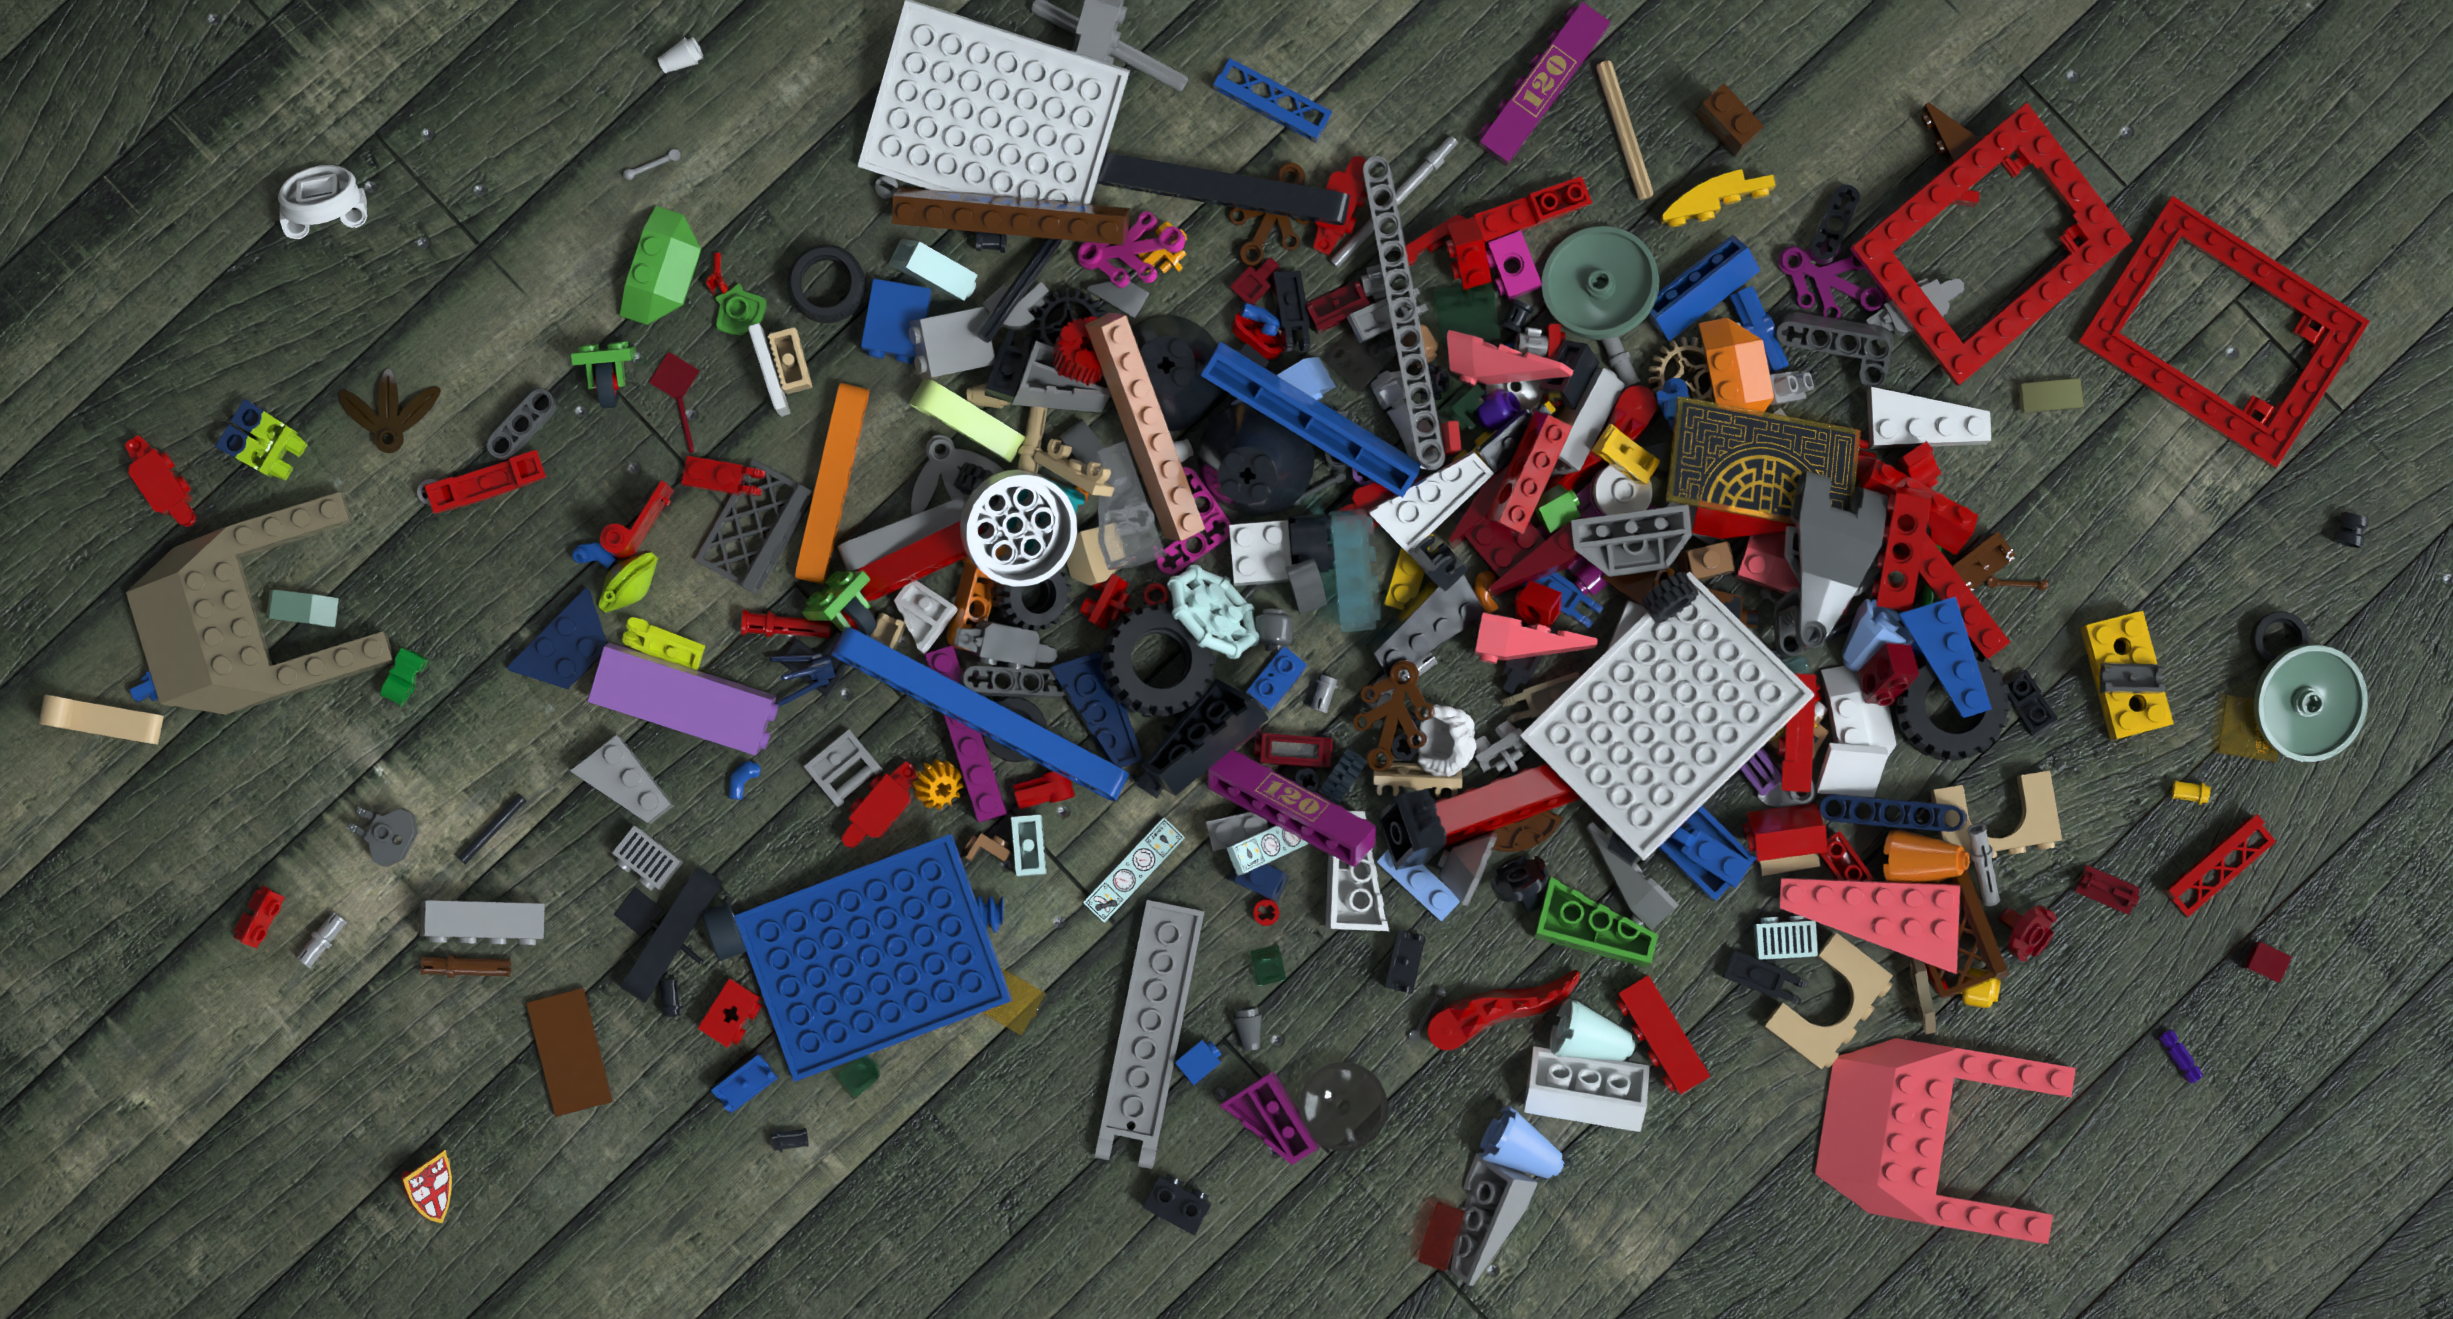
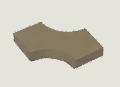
[1909,957,1936,1034]

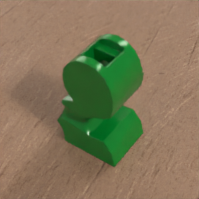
[380,648,430,707]

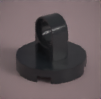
[1490,855,1549,913]

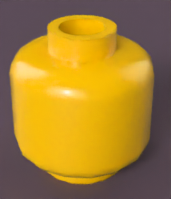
[1958,968,2001,1008]

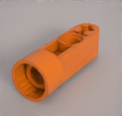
[946,545,1006,651]

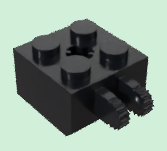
[1377,789,1447,870]

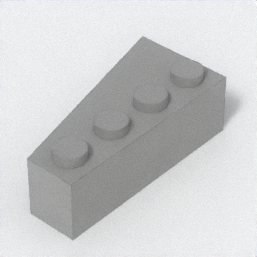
[419,900,545,945]

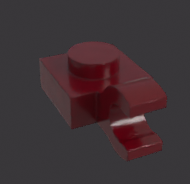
[1230,257,1280,305]

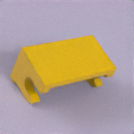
[1591,424,1660,485]

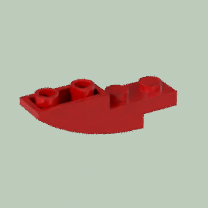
[1471,176,1592,243]
[1819,831,1874,881]

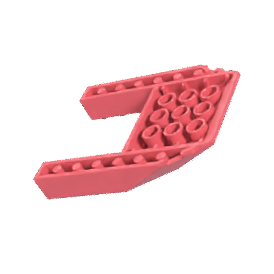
[1815,1038,2076,1244]

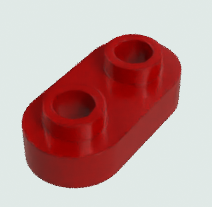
[1231,311,1283,359]

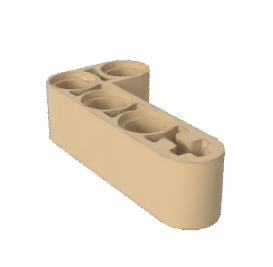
[39,695,164,745]

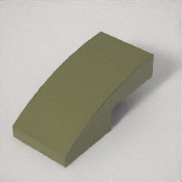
[2018,378,2084,413]

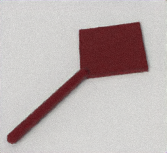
[649,351,700,453]

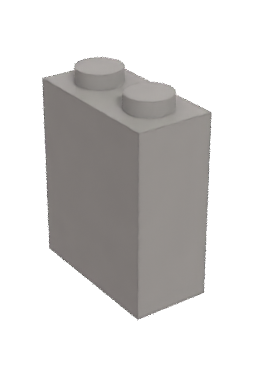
[909,307,995,379]

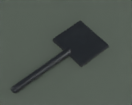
[615,888,704,964]

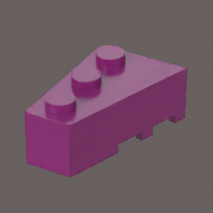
[1220,1070,1321,1165]

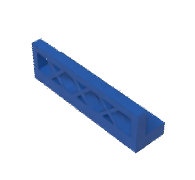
[1213,58,1333,143]

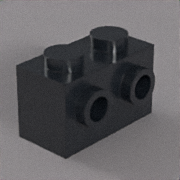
[1143,1173,1212,1236]

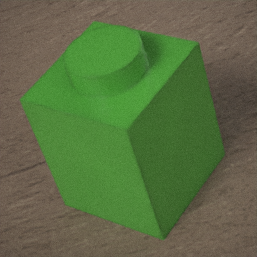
[1534,484,1581,533]

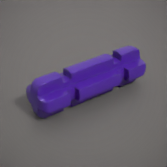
[2159,1030,2203,1083]

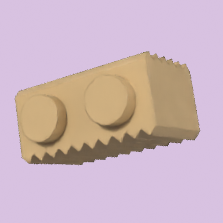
[767,328,813,394]

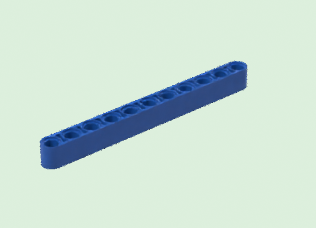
[832,627,1129,802]

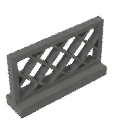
[695,459,814,596]

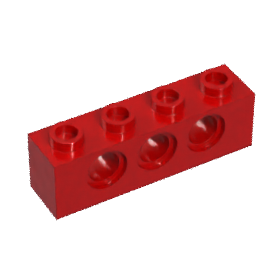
[1486,411,1573,534]
[1872,486,1933,611]

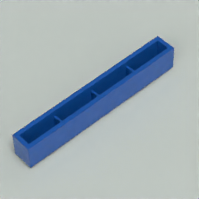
[1201,342,1421,498]

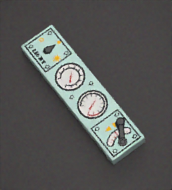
[1083,818,1185,923]
[1226,826,1310,875]

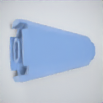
[1479,1106,1564,1179]

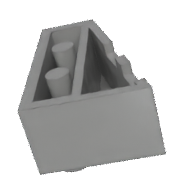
[1071,0,1127,65]
[1012,341,1111,413]

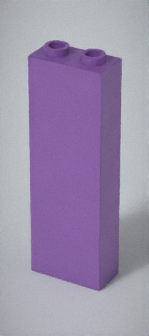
[588,642,779,755]

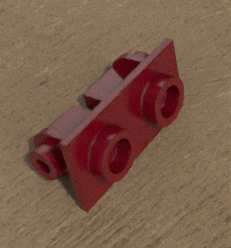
[2075,865,2141,915]

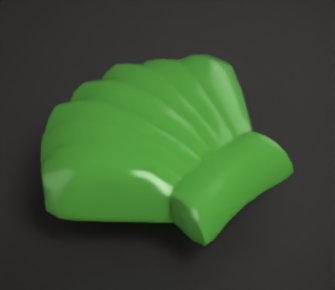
[715,283,767,335]

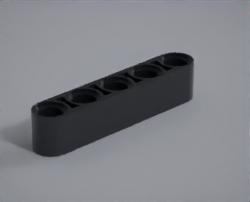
[620,866,723,1003]

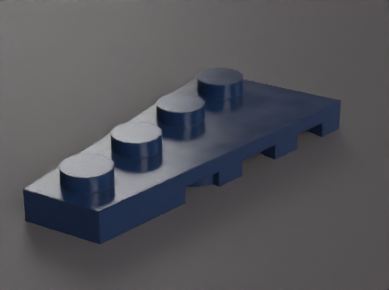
[1049,651,1144,768]

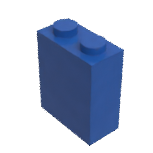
[861,279,933,364]

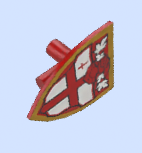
[402,1150,452,1223]

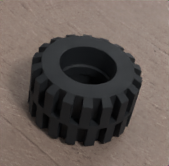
[990,567,1072,631]

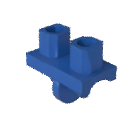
[1657,378,1692,430]

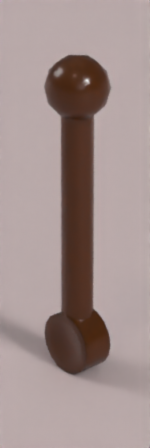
[1987,577,2049,591]

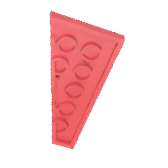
[1780,878,1960,974]

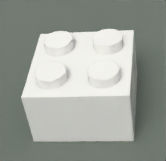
[1229,520,1292,586]

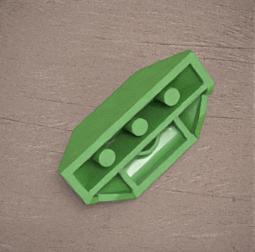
[620,206,701,325]

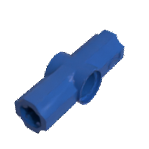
[1729,286,1789,374]

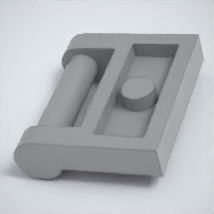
[804,729,883,807]

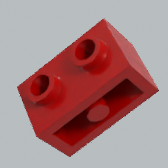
[1446,217,1492,289]

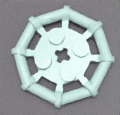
[1168,565,1259,659]

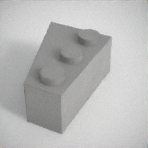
[571,735,674,824]

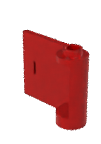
[600,480,674,559]

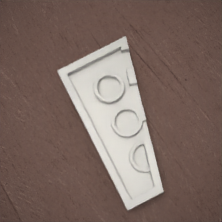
[1368,451,1494,554]

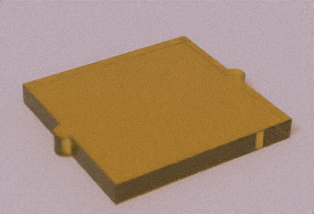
[981,968,1046,1036]

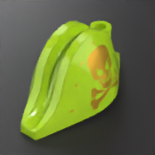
[598,552,658,613]

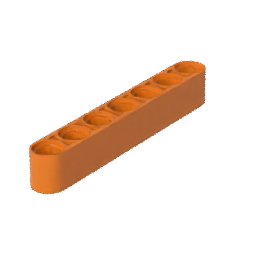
[795,383,869,585]

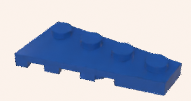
[1898,597,1992,718]

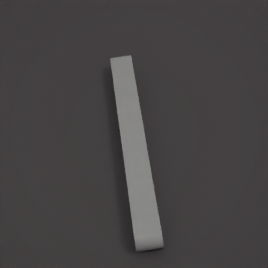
[1363,156,1445,470]

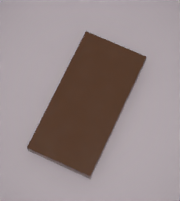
[526,988,614,1117]

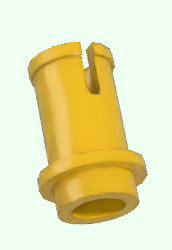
[2172,780,2210,805]

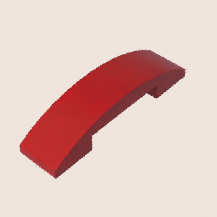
[424,450,546,514]

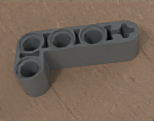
[1777,312,1893,388]

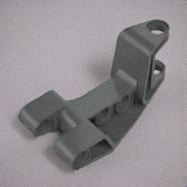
[1774,470,1888,658]

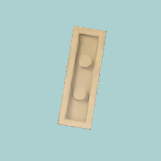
[1033,439,1115,497]
[1373,762,1462,798]

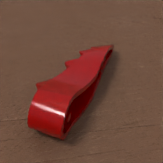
[1544,386,1657,492]
[1427,969,1581,1050]

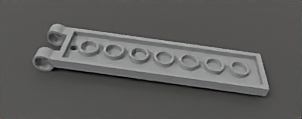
[1095,900,1204,1169]

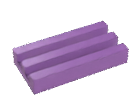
[1740,747,1782,797]

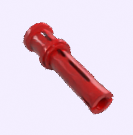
[741,609,831,639]

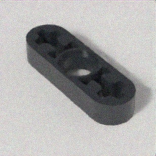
[1810,185,1860,264]

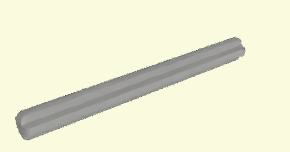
[1031,0,1188,91]

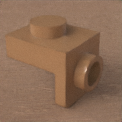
[964,833,1012,862]

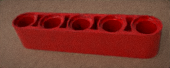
[856,520,984,601]

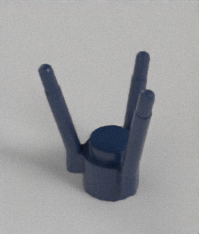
[770,652,835,708]

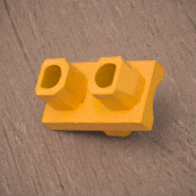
[1137,221,1187,273]

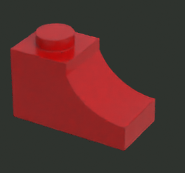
[1895,441,1942,488]

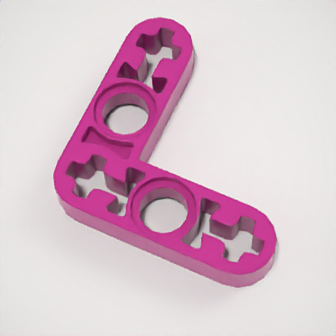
[1157,467,1231,575]

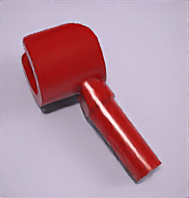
[706,253,728,295]

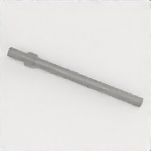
[1330,135,1459,268]

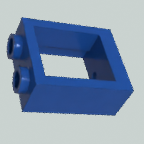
[1246,646,1307,714]

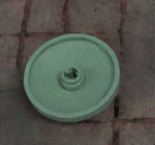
[1542,226,1659,340]
[2254,644,2368,762]

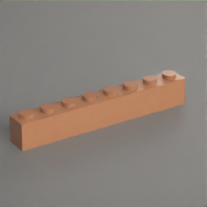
[1085,312,1205,541]

